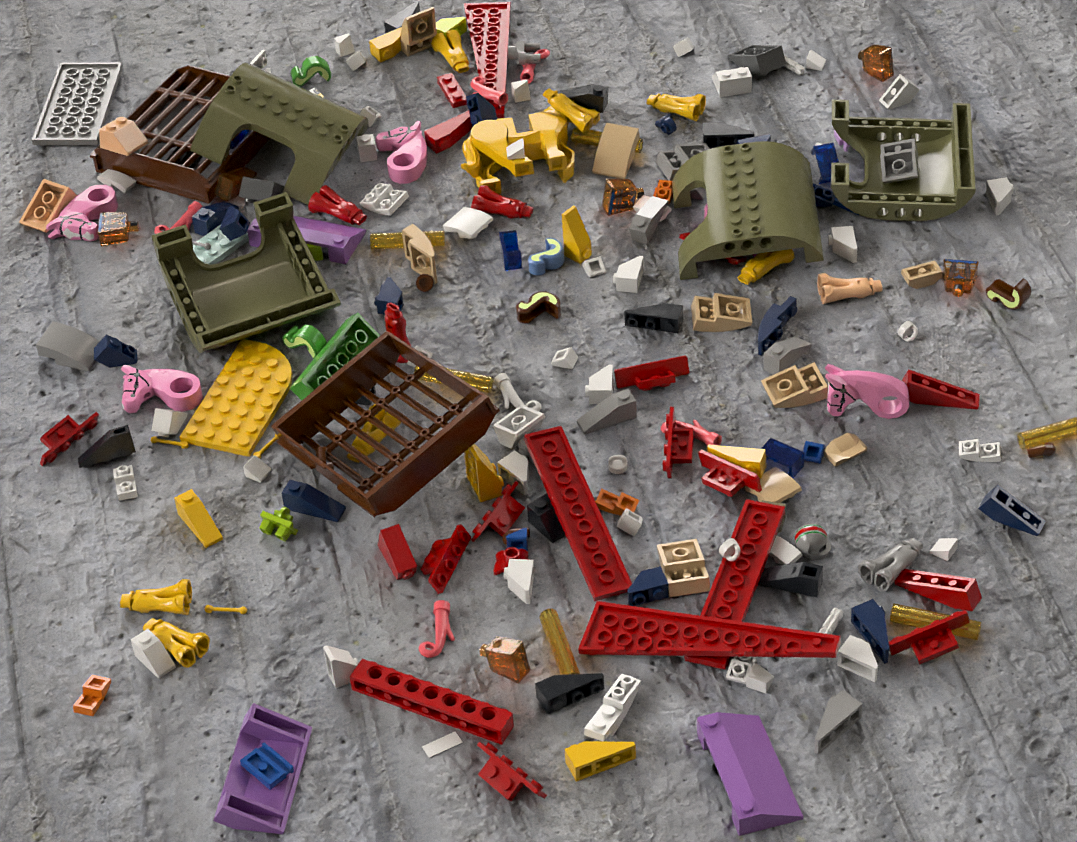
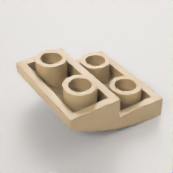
[745,467,802,503]

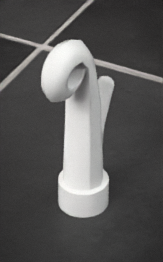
[494,373,541,412]

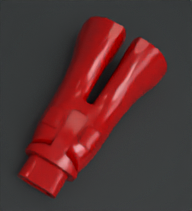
[308,185,367,225]
[471,185,534,219]
[385,303,411,363]

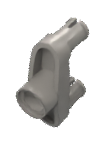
[508,41,540,65]

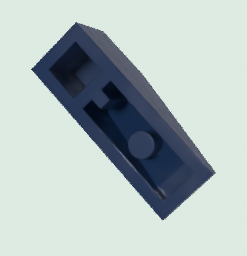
[192,201,239,236]
[281,480,346,522]
[978,485,1046,536]
[851,599,889,664]

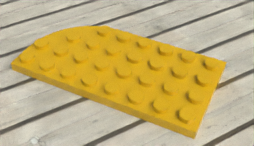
[179,339,292,457]

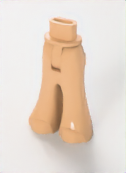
[817,273,883,304]

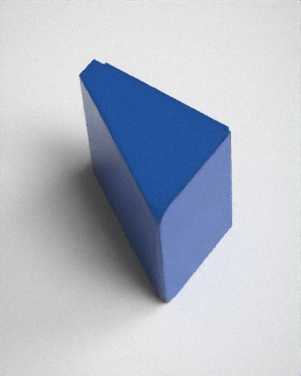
[801,441,826,464]
[506,528,528,551]

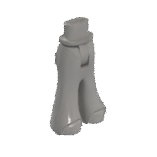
[858,538,923,592]

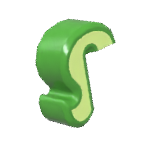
[290,56,331,86]
[283,325,327,358]

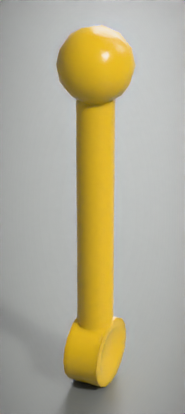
[253,434,279,458]
[151,436,189,449]
[205,605,247,614]

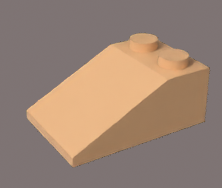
[19,179,77,233]

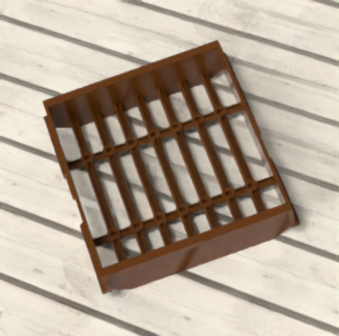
[90,65,270,204]
[271,331,500,518]

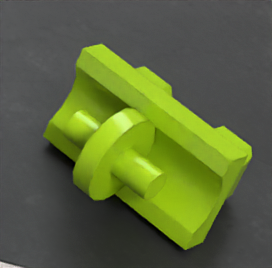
[259,507,298,542]

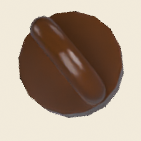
[416,274,434,292]

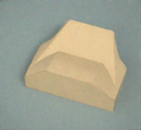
[901,261,943,289]
[824,433,867,467]

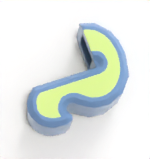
[528,238,565,276]

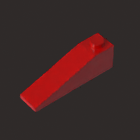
[424,111,473,154]
[902,369,980,410]
[894,569,982,611]

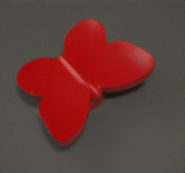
[494,547,529,575]

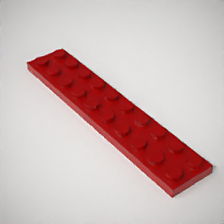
[524,426,632,601]
[684,499,785,669]

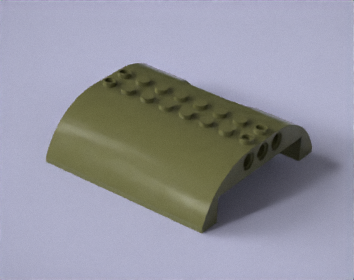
[190,62,369,205]
[831,99,976,221]
[672,141,824,280]
[151,192,341,353]

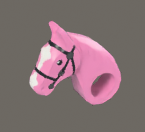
[375,121,427,184]
[46,185,118,242]
[825,364,910,419]
[121,365,203,413]

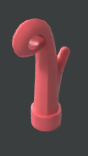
[520,49,550,84]
[470,76,508,106]
[154,201,203,234]
[661,420,722,446]
[419,600,455,658]

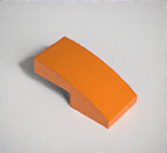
[595,488,640,515]
[73,675,111,716]

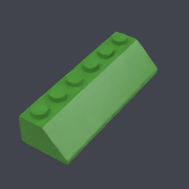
[290,312,380,401]

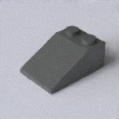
[728,45,786,77]

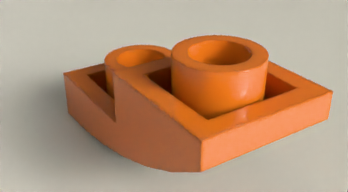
[653,180,673,204]

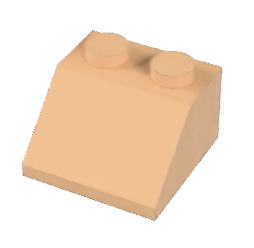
[99,117,148,156]

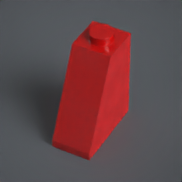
[378,524,417,580]

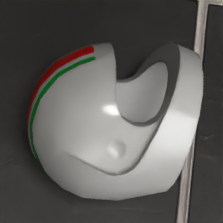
[794,523,831,560]

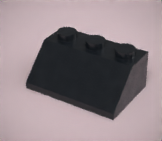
[527,493,566,544]

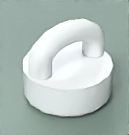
[898,321,918,342]
[608,455,628,474]
[719,538,740,562]

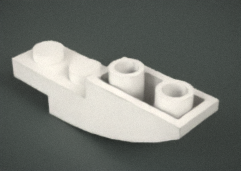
[584,674,641,741]

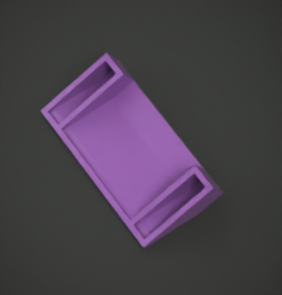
[247,216,366,264]
[213,703,312,834]
[697,712,803,836]

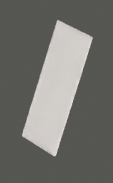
[422,731,463,758]

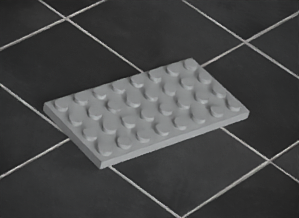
[32,62,123,146]

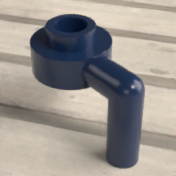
[655,113,677,135]

